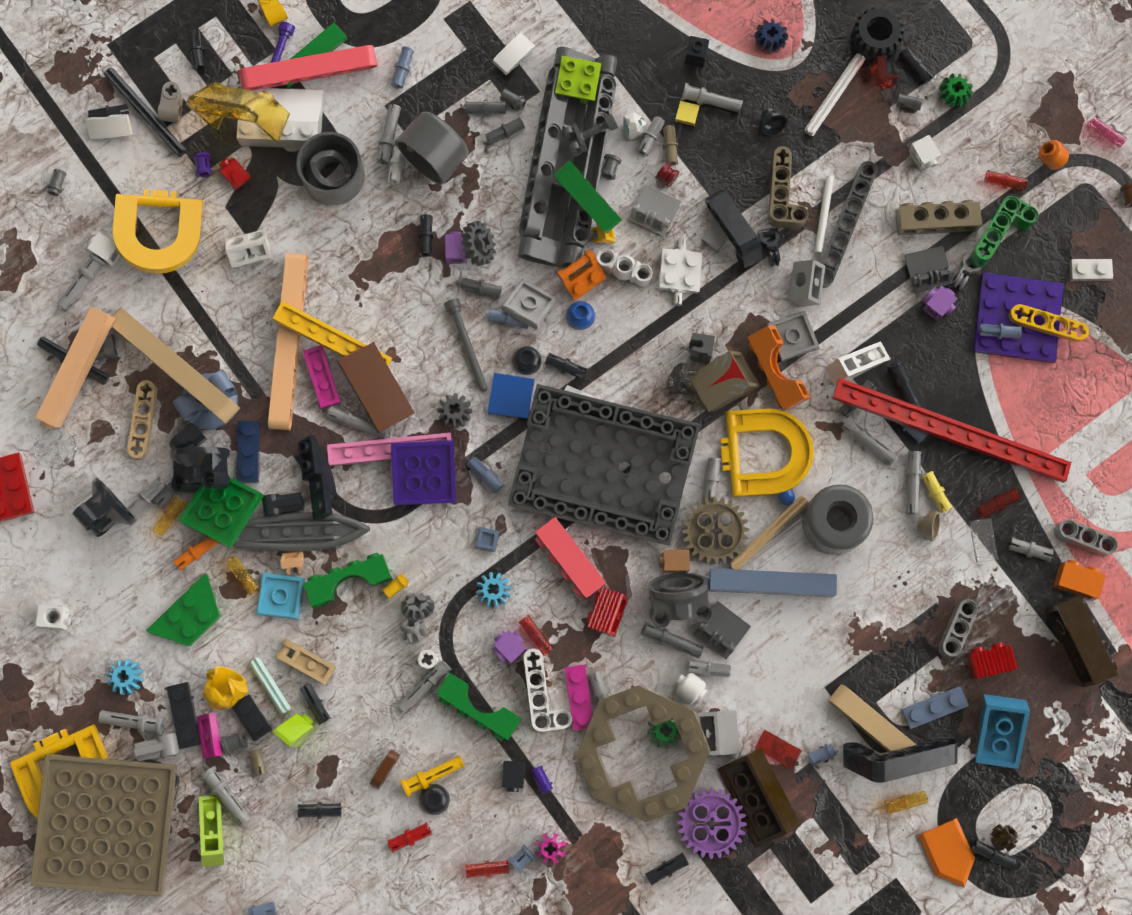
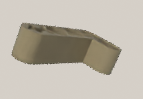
[768,146,809,229]

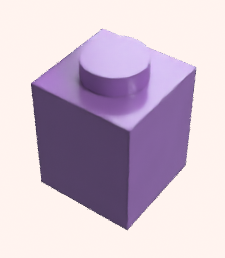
[445,232,467,264]

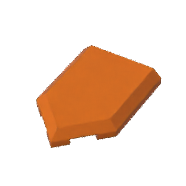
[918,818,975,888]

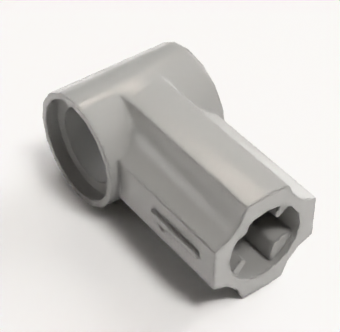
[134,733,180,762]

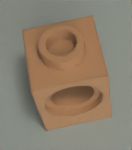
[659,550,690,573]

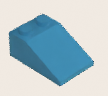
[975,694,1030,769]

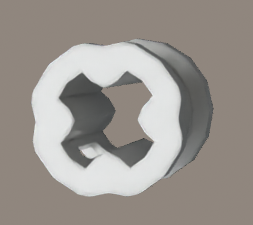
[418,650,438,670]

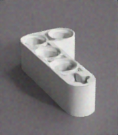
[524,649,572,732]

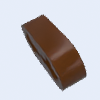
[369,749,400,790]

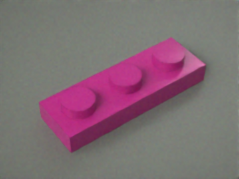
[303,345,341,409]
[564,665,593,731]

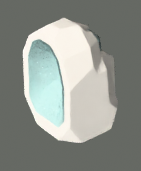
[623,113,647,140]

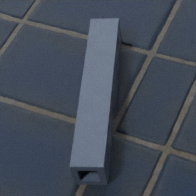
[705,568,837,597]

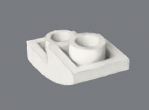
[492,33,535,75]
[85,114,133,139]

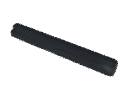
[37,337,110,385]

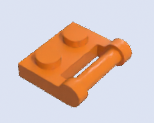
[557,249,607,301]

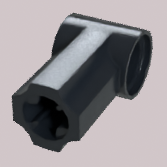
[262,492,304,517]

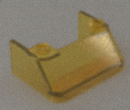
[186,82,290,142]

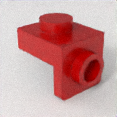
[217,157,251,190]

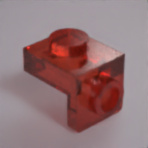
[871,56,898,88]

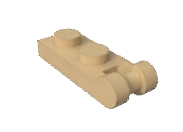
[275,638,336,685]

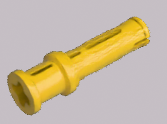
[400,755,465,797]

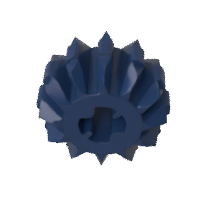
[754,18,788,54]

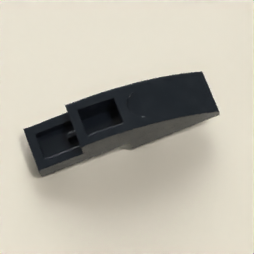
[298,435,337,521]

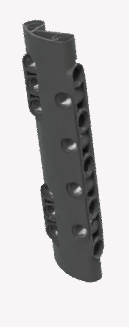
[518,47,617,268]

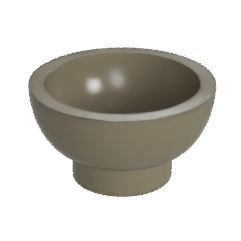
[917,511,940,541]

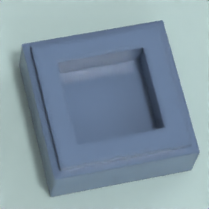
[475,527,500,552]

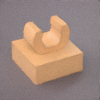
[280,551,304,576]

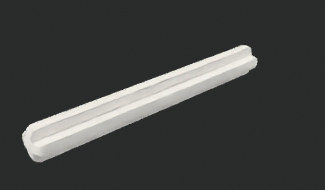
[805,53,865,136]

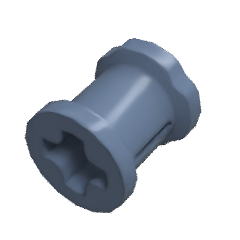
[508,845,536,874]

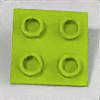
[555,56,601,104]

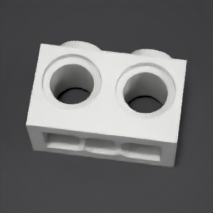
[225,229,271,268]

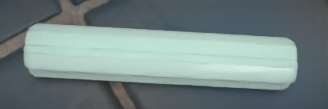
[249,658,291,715]

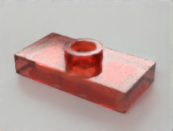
[754,729,802,769]

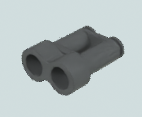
[95,334,118,360]

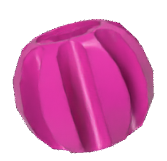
[535,832,566,865]

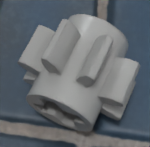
[400,619,427,644]

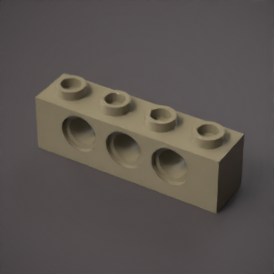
[896,200,982,235]

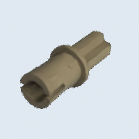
[663,125,678,166]

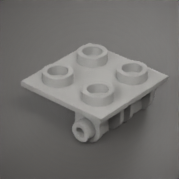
[628,185,681,236]

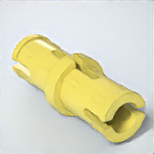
[921,471,953,514]

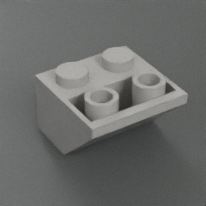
[696,711,739,756]

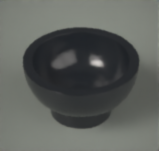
[759,108,788,136]
[512,346,542,375]
[419,784,450,815]

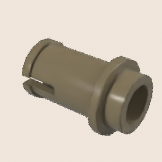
[247,748,268,777]

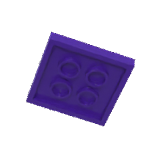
[391,440,456,505]

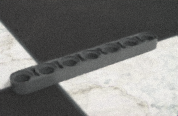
[821,161,877,288]

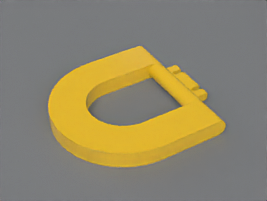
[113,189,203,274]
[720,409,814,498]
[10,724,109,819]

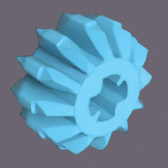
[476,572,511,608]
[107,659,144,695]

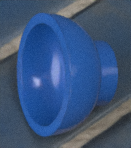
[566,301,595,330]

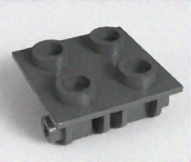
[904,246,954,293]
[693,601,751,660]

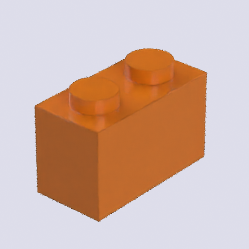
[1053,560,1106,601]

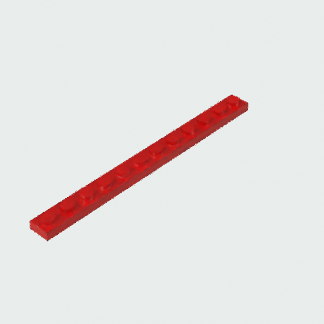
[832,378,1072,483]

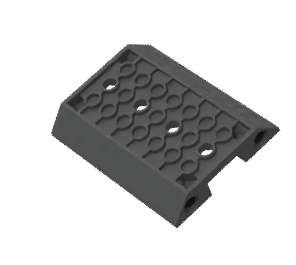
[508,384,701,546]

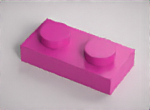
[197,713,222,759]

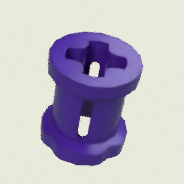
[192,152,213,177]

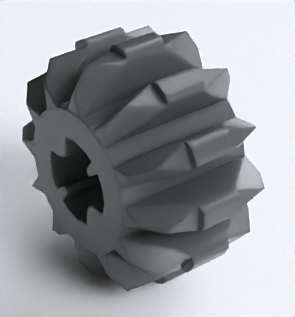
[437,393,473,428]

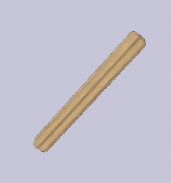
[729,495,809,570]

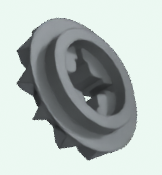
[401,593,435,620]

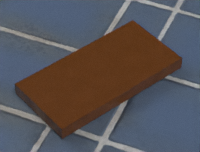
[337,342,415,433]

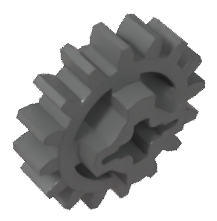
[461,221,496,266]

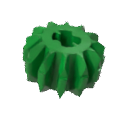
[938,73,973,108]
[647,719,681,749]

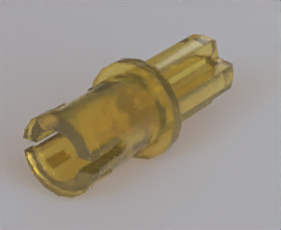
[153,496,187,536]
[227,556,260,595]
[884,791,928,814]

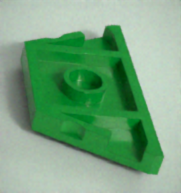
[146,573,221,647]

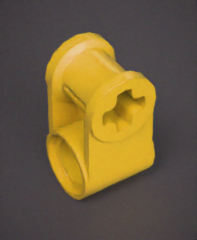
[257,0,288,28]

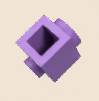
[922,286,958,321]
[492,630,527,664]

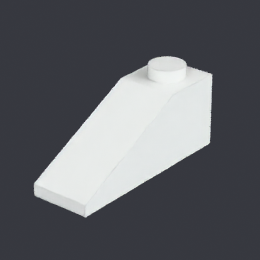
[825,341,890,386]

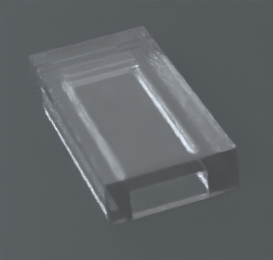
[969,518,998,563]

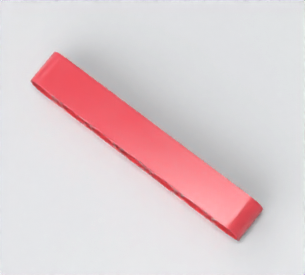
[238,45,378,92]

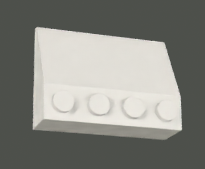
[237,88,324,148]

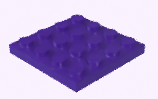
[973,272,1064,363]

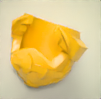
[203,666,248,710]

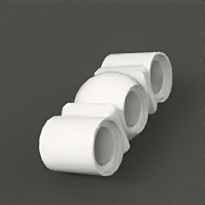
[597,248,653,287]

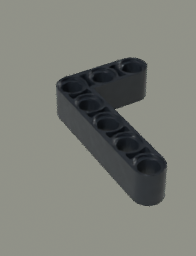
[843,738,958,783]

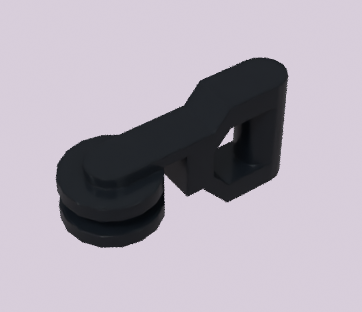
[757,228,781,267]

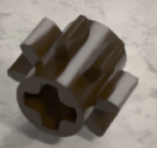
[990,824,1018,852]

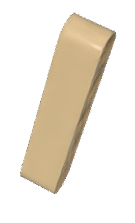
[828,684,916,752]

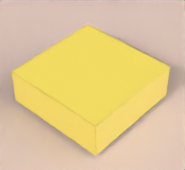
[675,101,700,126]

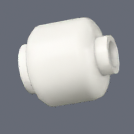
[675,673,707,705]

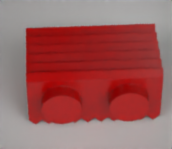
[586,587,629,637]
[966,642,1018,680]

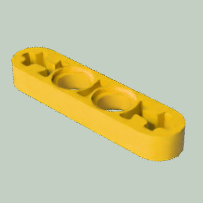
[1009,304,1089,342]

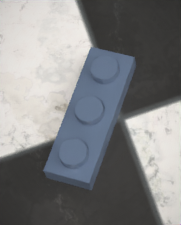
[901,686,969,729]

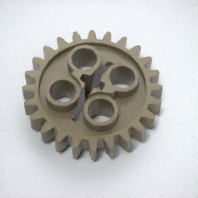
[681,496,750,564]

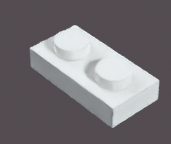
[1069,259,1113,281]

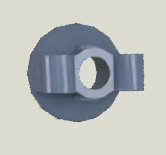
[173,370,238,430]

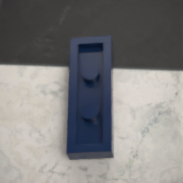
[237,421,260,483]

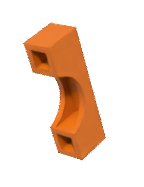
[748,325,811,410]

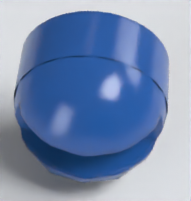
[777,489,795,506]

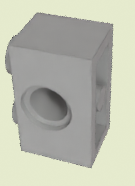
[789,260,825,307]

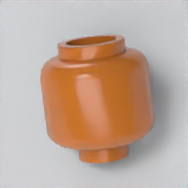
[1038,140,1069,170]

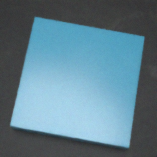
[256,573,305,620]

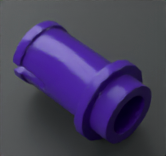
[530,765,553,794]

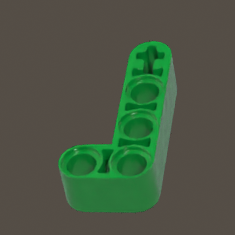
[554,161,622,234]
[970,196,1039,268]

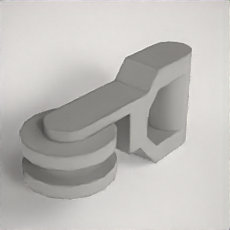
[954,251,982,290]

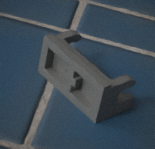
[689,333,715,365]

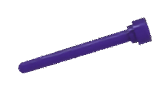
[265,21,295,89]

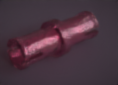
[1087,116,1128,149]

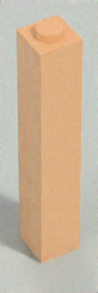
[35,307,116,429]

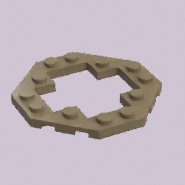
[576,685,711,822]

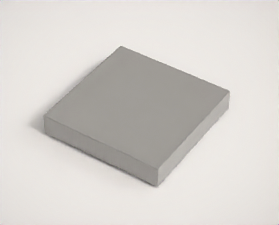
[501,279,557,330]
[766,311,820,362]

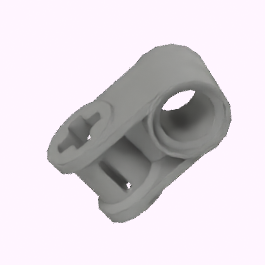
[158,82,184,123]

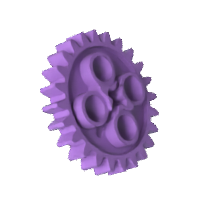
[677,787,747,859]

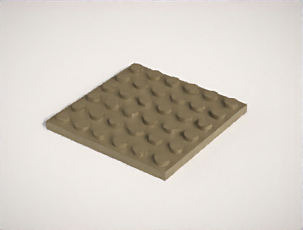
[30,754,177,897]

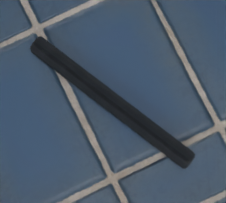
[104,67,187,157]

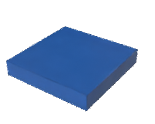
[488,373,535,420]

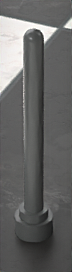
[444,298,487,392]

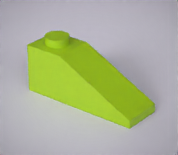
[273,713,316,747]
[199,795,224,867]

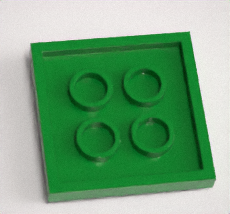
[178,478,264,549]

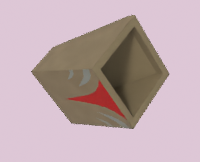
[688,351,760,412]

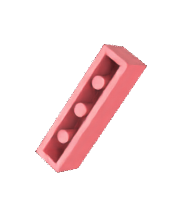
[535,517,606,600]

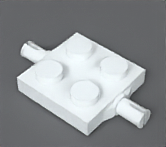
[658,237,702,306]

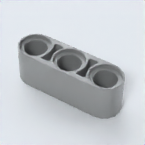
[1054,519,1118,557]
[938,599,978,658]

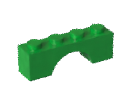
[303,552,393,609]
[436,673,522,742]

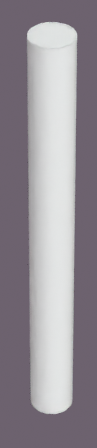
[814,176,834,254]

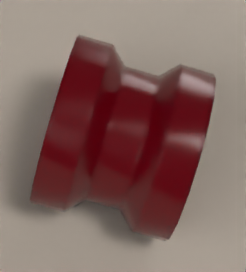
[655,162,680,188]

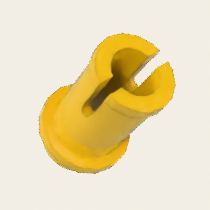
[382,574,410,599]

